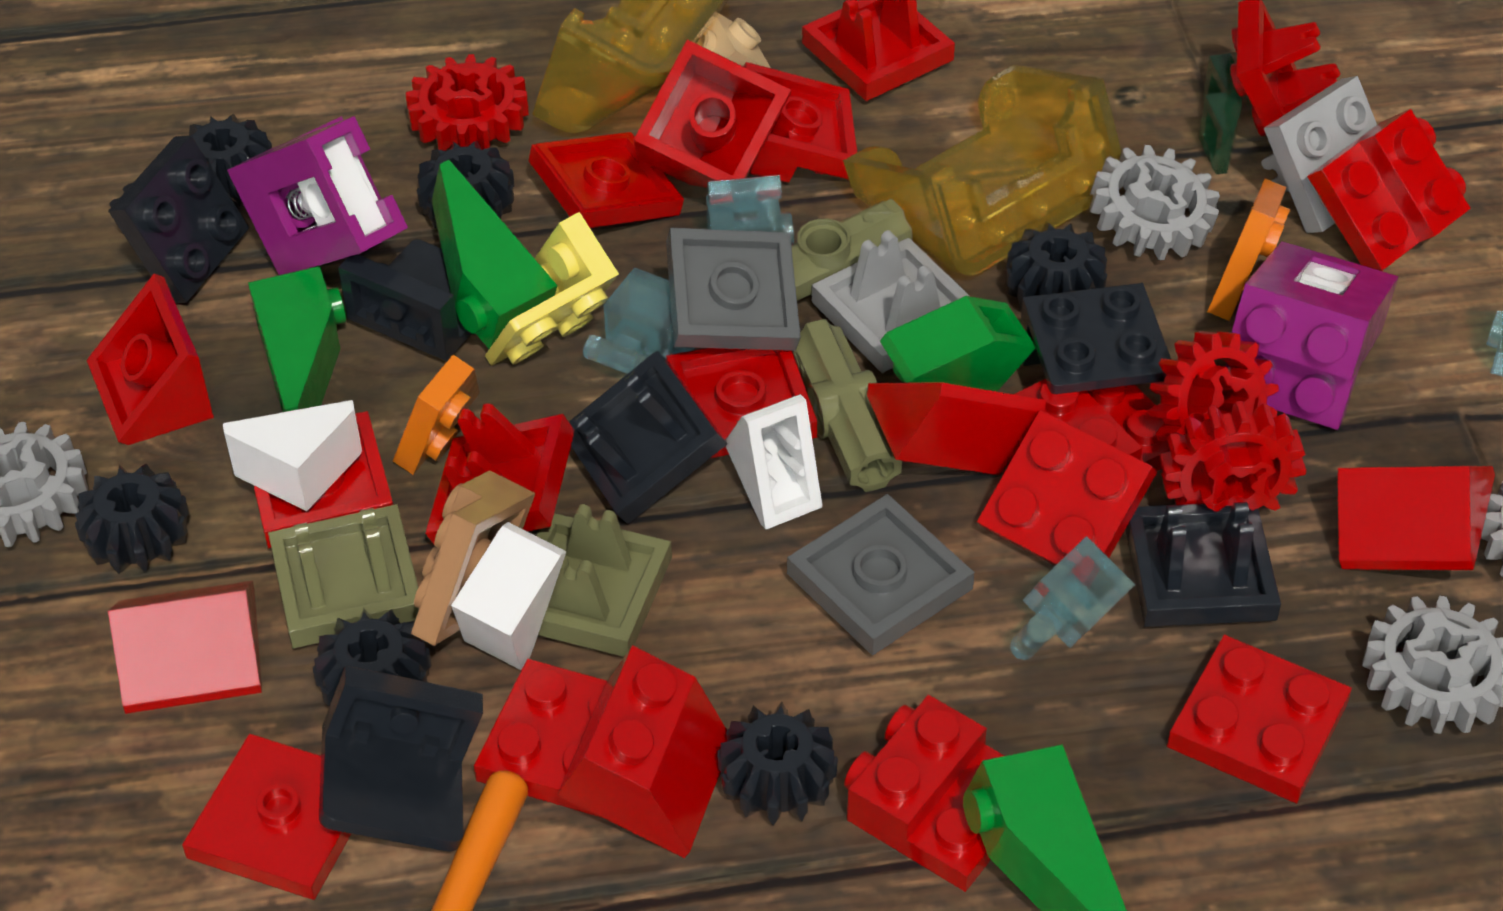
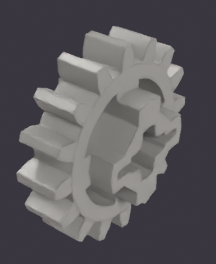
[1090,145,1220,260]
[0,422,89,547]
[1362,596,1503,734]

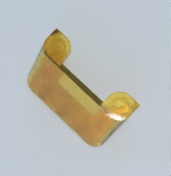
[532,0,728,133]
[843,65,1122,276]

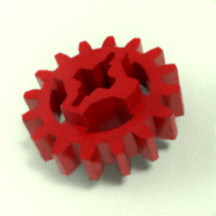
[406,54,529,151]
[1148,331,1279,442]
[1160,401,1306,512]

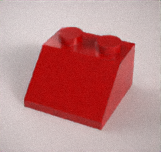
[633,39,791,194]
[558,645,727,858]

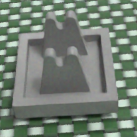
[1261,76,1377,233]
[812,230,969,373]

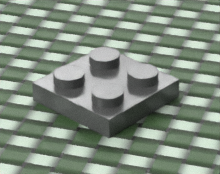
[666,228,801,351]
[787,494,975,656]

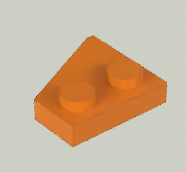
[1207,179,1290,321]
[393,355,480,475]

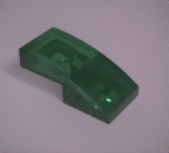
[1199,53,1242,175]

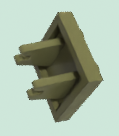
[268,504,419,649]
[536,504,672,657]

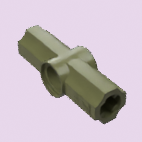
[791,198,912,301]
[792,319,902,492]

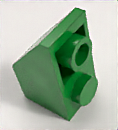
[880,296,1036,392]

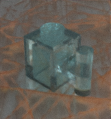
[706,175,794,246]
[583,267,695,374]
[1010,536,1135,660]

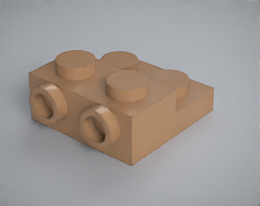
[411,470,535,646]

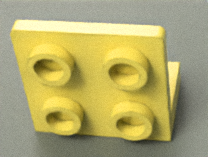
[485,212,619,366]

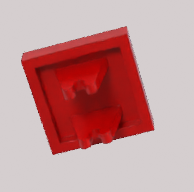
[802,0,955,101]
[1230,0,1341,137]
[425,403,575,545]

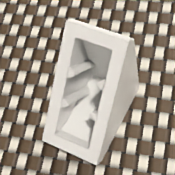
[726,394,823,529]
[223,400,362,511]
[451,522,567,670]

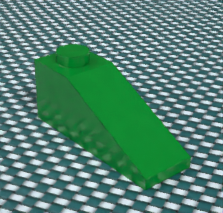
[432,160,558,349]
[248,266,347,412]
[963,744,1127,911]

